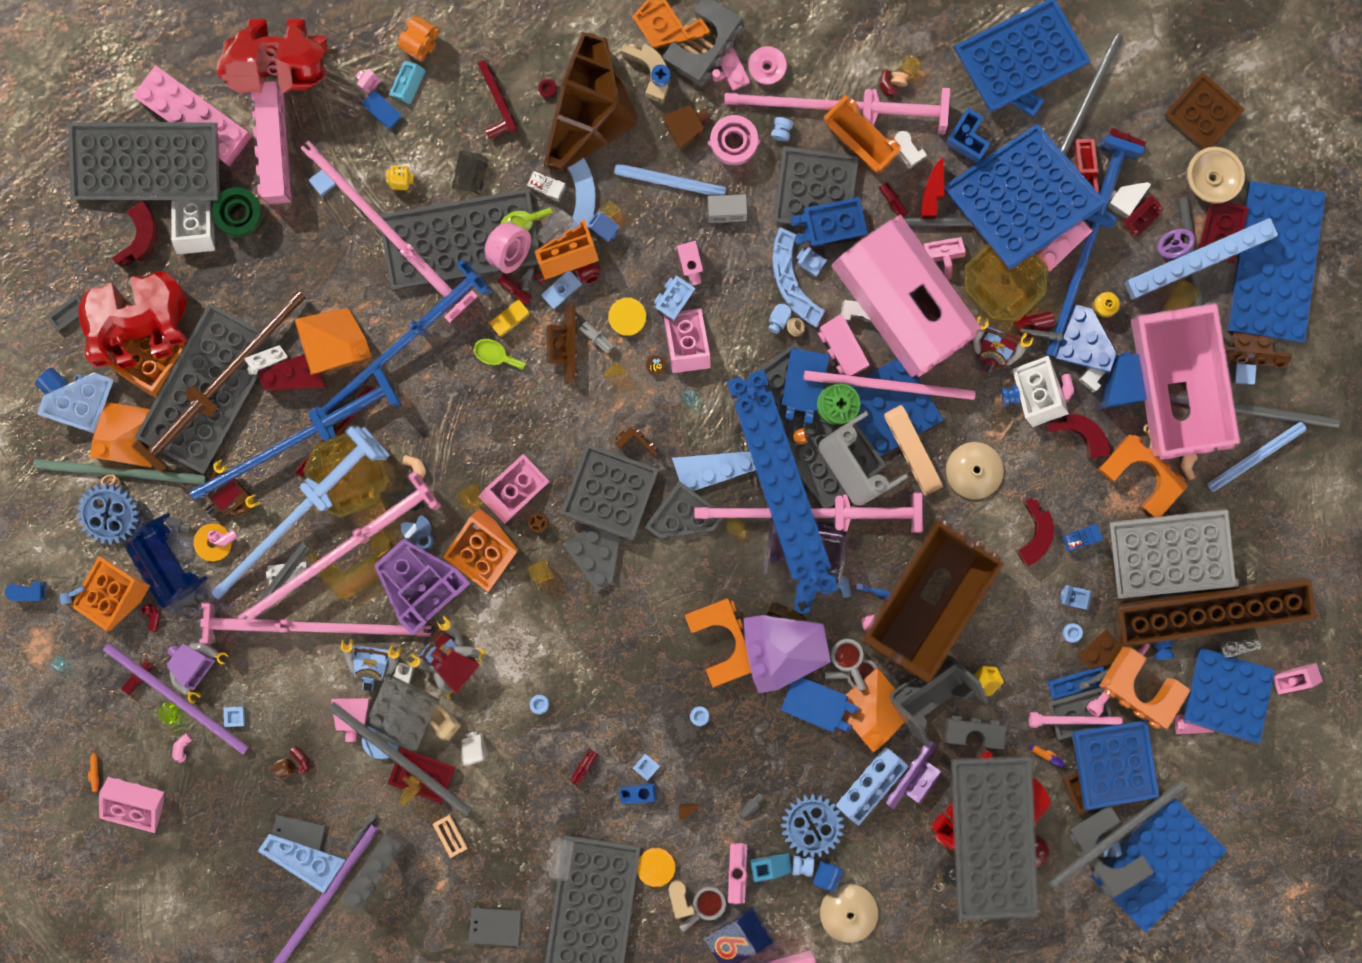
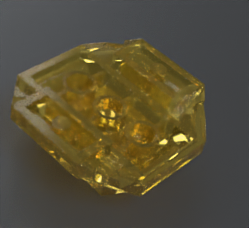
[303,433,390,518]

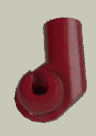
[879,70,897,97]
[289,746,310,775]

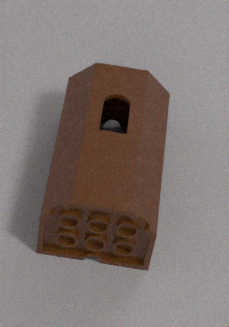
[859,520,1004,683]

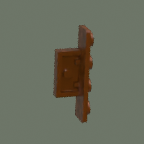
[547,306,577,383]
[1224,332,1292,368]

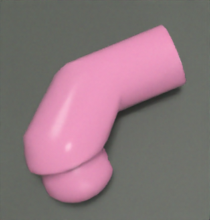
[208,530,238,546]
[172,733,192,763]

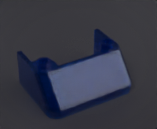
[125,513,208,608]

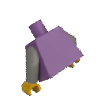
[167,643,229,703]

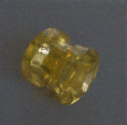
[898,55,922,78]
[597,199,621,221]

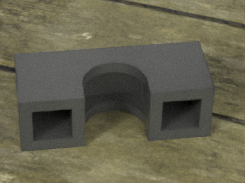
[944,715,1007,750]

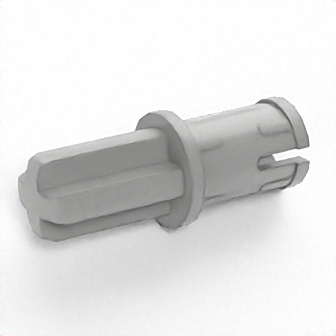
[579,321,614,353]

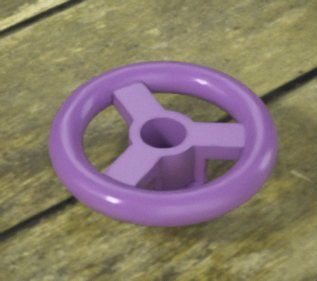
[1158,229,1195,259]

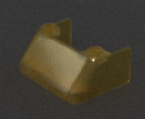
[307,514,396,600]

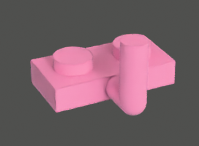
[712,48,750,91]
[924,237,966,280]

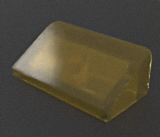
[1162,278,1200,312]

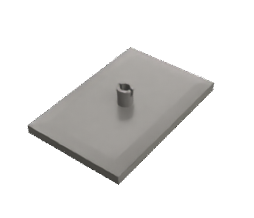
[1109,509,1236,599]

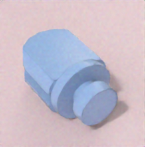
[768,304,791,334]

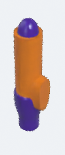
[1029,745,1065,768]

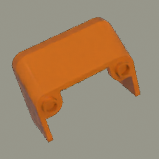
[824,94,901,176]

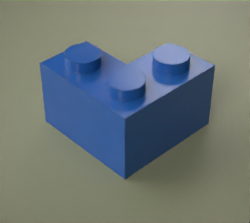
[945,108,990,164]

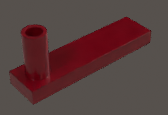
[477,60,520,140]

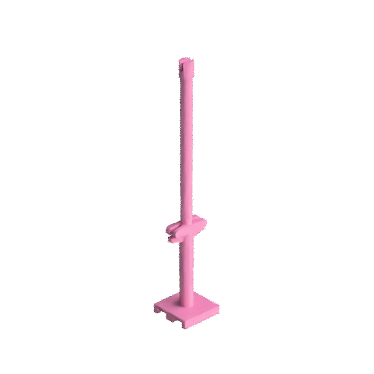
[724,88,950,135]
[301,141,477,323]
[238,472,442,625]
[695,493,922,533]
[200,604,432,643]

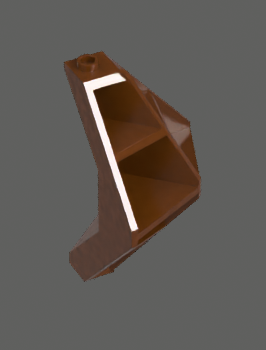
[544,32,638,172]

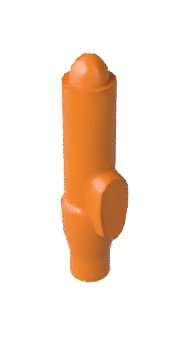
[88,753,99,792]

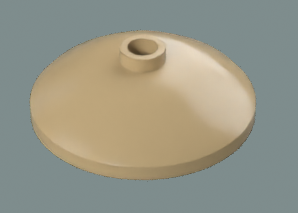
[1187,147,1245,203]
[946,442,1004,499]
[820,884,878,943]

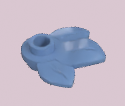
[401,515,434,551]

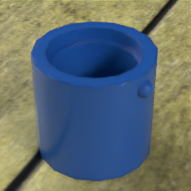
[35,368,70,395]
[813,861,844,892]

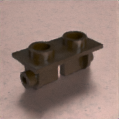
[766,602,807,621]

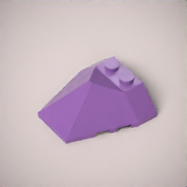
[374,539,470,635]
[744,615,831,693]

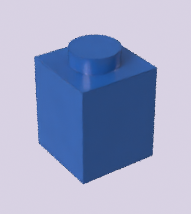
[587,212,619,242]

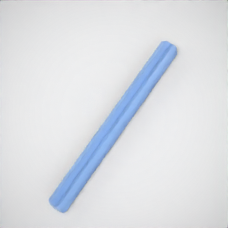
[614,164,726,196]
[1207,422,1307,492]

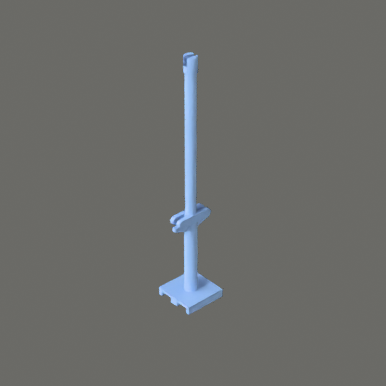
[212,426,390,599]

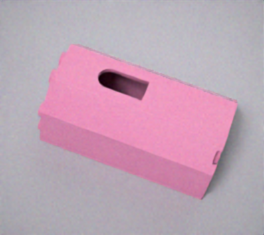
[831,214,981,377]
[1131,304,1240,460]

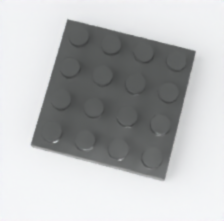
[773,146,859,226]
[560,444,659,541]

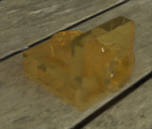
[398,775,422,807]

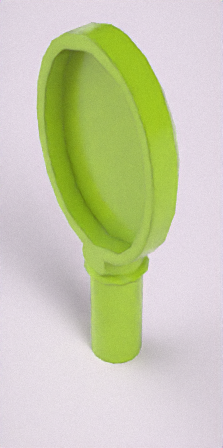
[501,207,553,231]
[474,339,526,370]

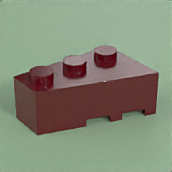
[257,354,328,392]

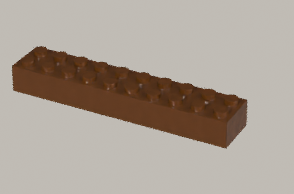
[1114,577,1316,647]

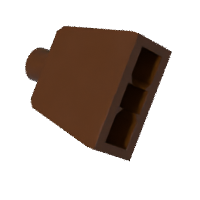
[662,105,710,151]

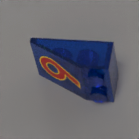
[703,906,773,963]

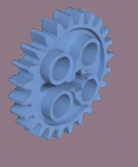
[76,482,141,545]
[781,794,844,858]

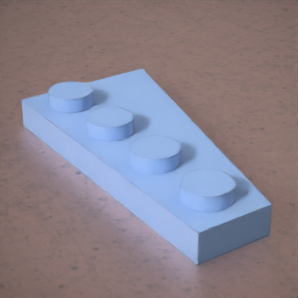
[672,452,755,491]
[258,834,345,893]

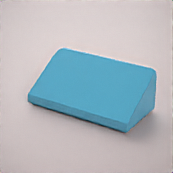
[389,61,425,104]

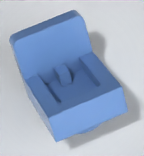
[1060,585,1093,610]

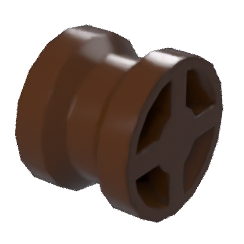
[528,513,549,533]

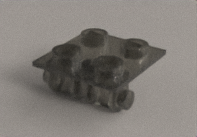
[380,488,424,511]
[1215,628,1263,659]

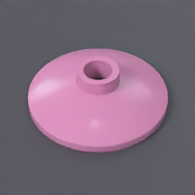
[748,46,786,84]

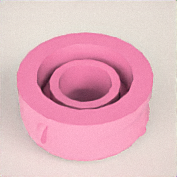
[708,115,761,166]
[485,222,531,273]

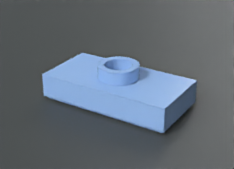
[541,271,582,310]

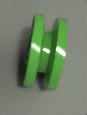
[817,383,861,425]

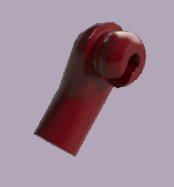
[141,604,161,632]

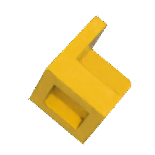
[973,666,1004,696]

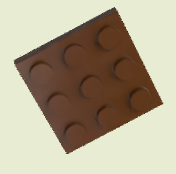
[1163,72,1245,150]

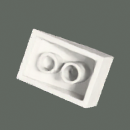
[171,200,215,254]
[1013,356,1069,427]

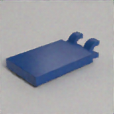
[790,197,868,247]
[781,348,829,424]
[781,677,859,732]

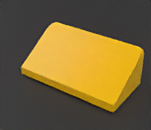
[489,300,530,338]

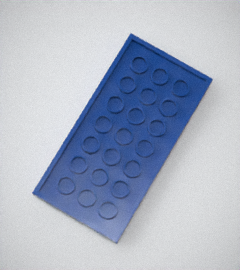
[1227,181,1326,343]

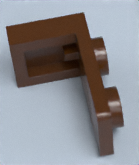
[615,427,658,457]

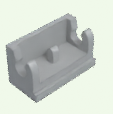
[708,194,747,223]

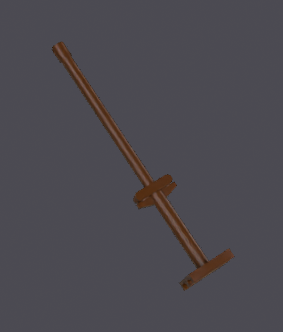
[131,291,306,472]

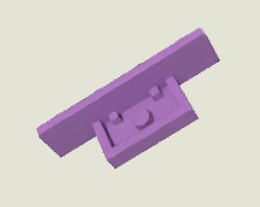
[886,741,942,809]

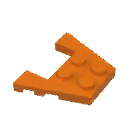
[633,0,711,49]

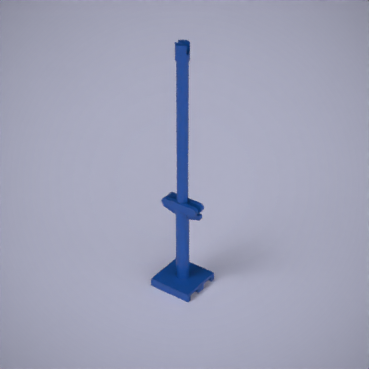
[1046,135,1144,358]
[308,260,494,425]
[189,368,402,501]

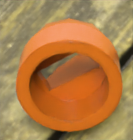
[793,428,808,445]

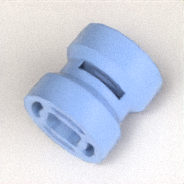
[771,117,794,142]
[792,856,814,877]

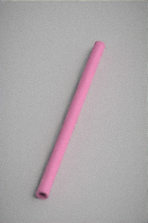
[803,371,975,400]

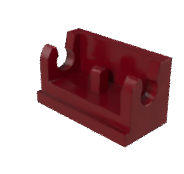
[1120,195,1164,239]

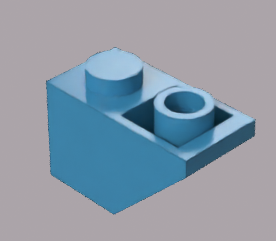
[751,853,792,882]

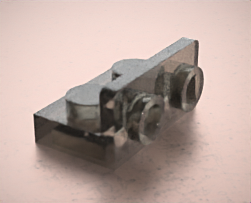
[452,151,488,195]

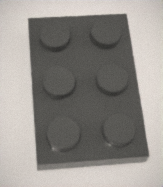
[1047,687,1112,740]

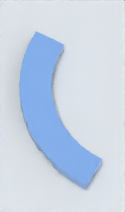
[560,158,596,238]
[773,227,825,328]

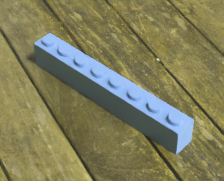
[1124,218,1278,300]

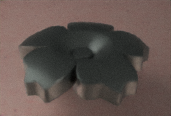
[942,863,956,887]

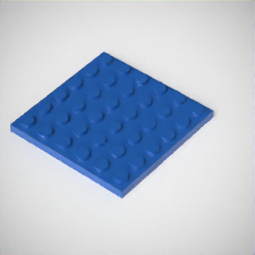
[944,124,1106,270]

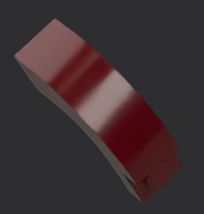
[112,201,158,267]
[1045,414,1110,459]
[1015,497,1054,567]

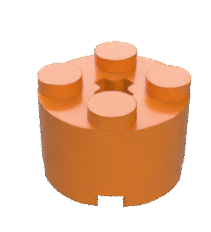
[397,15,440,62]

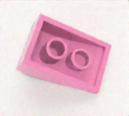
[664,308,710,373]
[478,454,550,524]

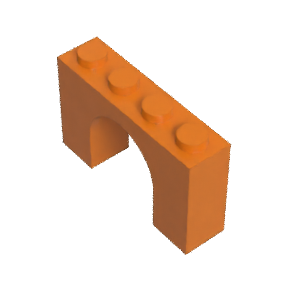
[1096,434,1188,518]
[685,598,751,687]
[1099,647,1191,729]

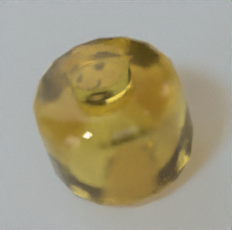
[726,518,745,536]

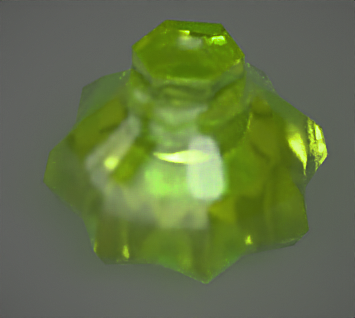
[157,702,179,725]

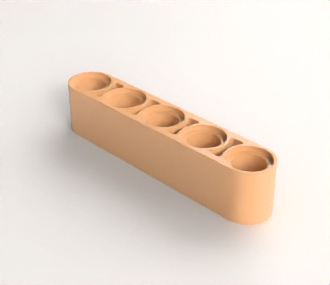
[884,405,943,496]

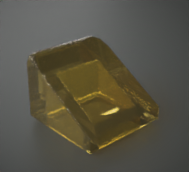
[603,362,627,379]
[456,483,483,510]

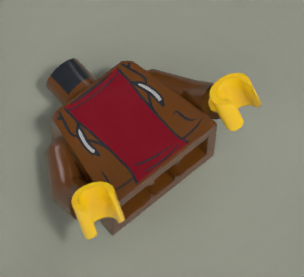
[205,459,260,518]

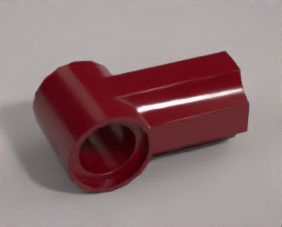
[1013,311,1055,338]

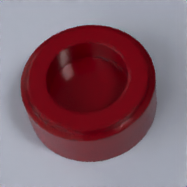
[538,79,557,99]

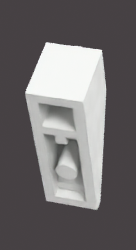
[462,731,488,765]

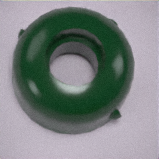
[212,187,264,237]

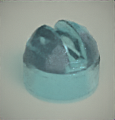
[681,389,698,406]
[50,654,67,671]

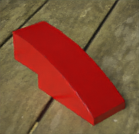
[1075,139,1099,194]
[920,158,944,218]

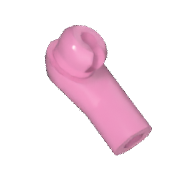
[1061,374,1074,403]

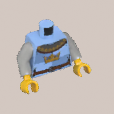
[341,639,402,691]

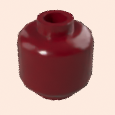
[574,261,601,284]

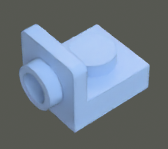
[797,246,827,277]

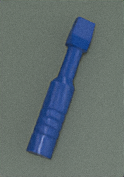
[856,583,889,598]

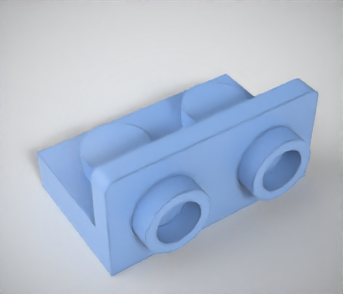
[653,275,695,321]

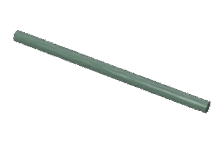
[33,459,207,485]

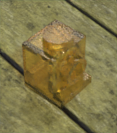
[527,560,553,585]

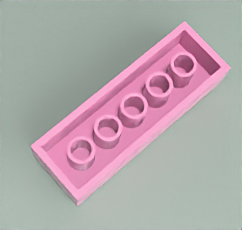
[133,65,252,167]
[251,81,292,204]

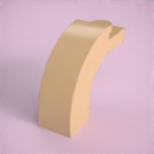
[621,44,669,104]
[411,690,461,741]

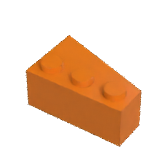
[535,219,599,279]

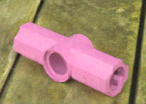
[728,843,747,904]

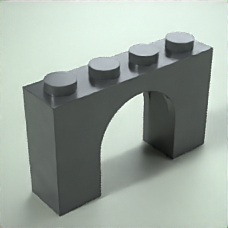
[662,0,744,87]
[1069,806,1154,898]
[342,829,407,912]

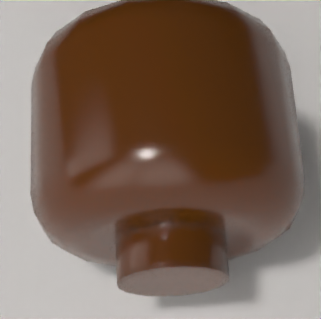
[273,758,295,779]

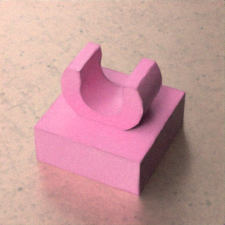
[355,69,381,95]

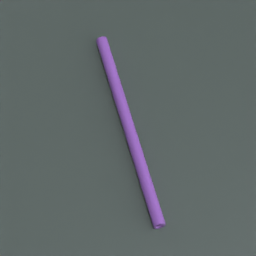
[103,643,249,754]
[273,824,379,963]

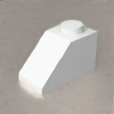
[1107,182,1151,219]

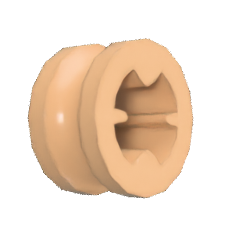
[891,72,909,86]

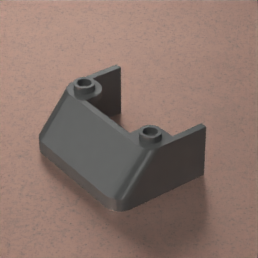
[890,655,988,747]

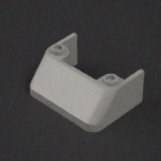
[819,412,908,506]

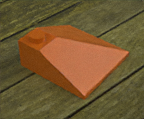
[295,308,371,375]
[108,336,185,398]
[90,402,153,468]
[443,508,518,592]
[71,556,150,632]
[843,668,904,752]

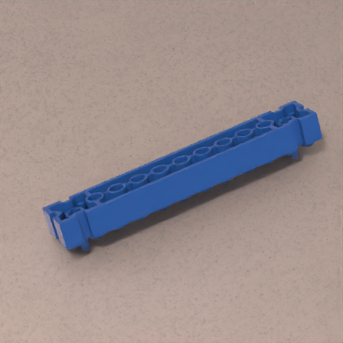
[727,369,838,603]

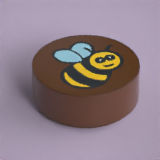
[646,356,665,375]

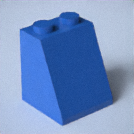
[1100,351,1147,409]

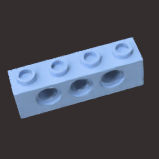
[836,747,909,826]

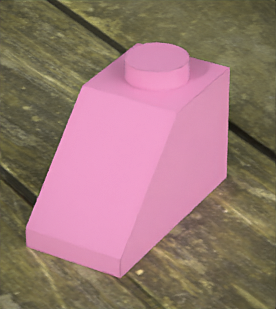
[1273,663,1323,695]

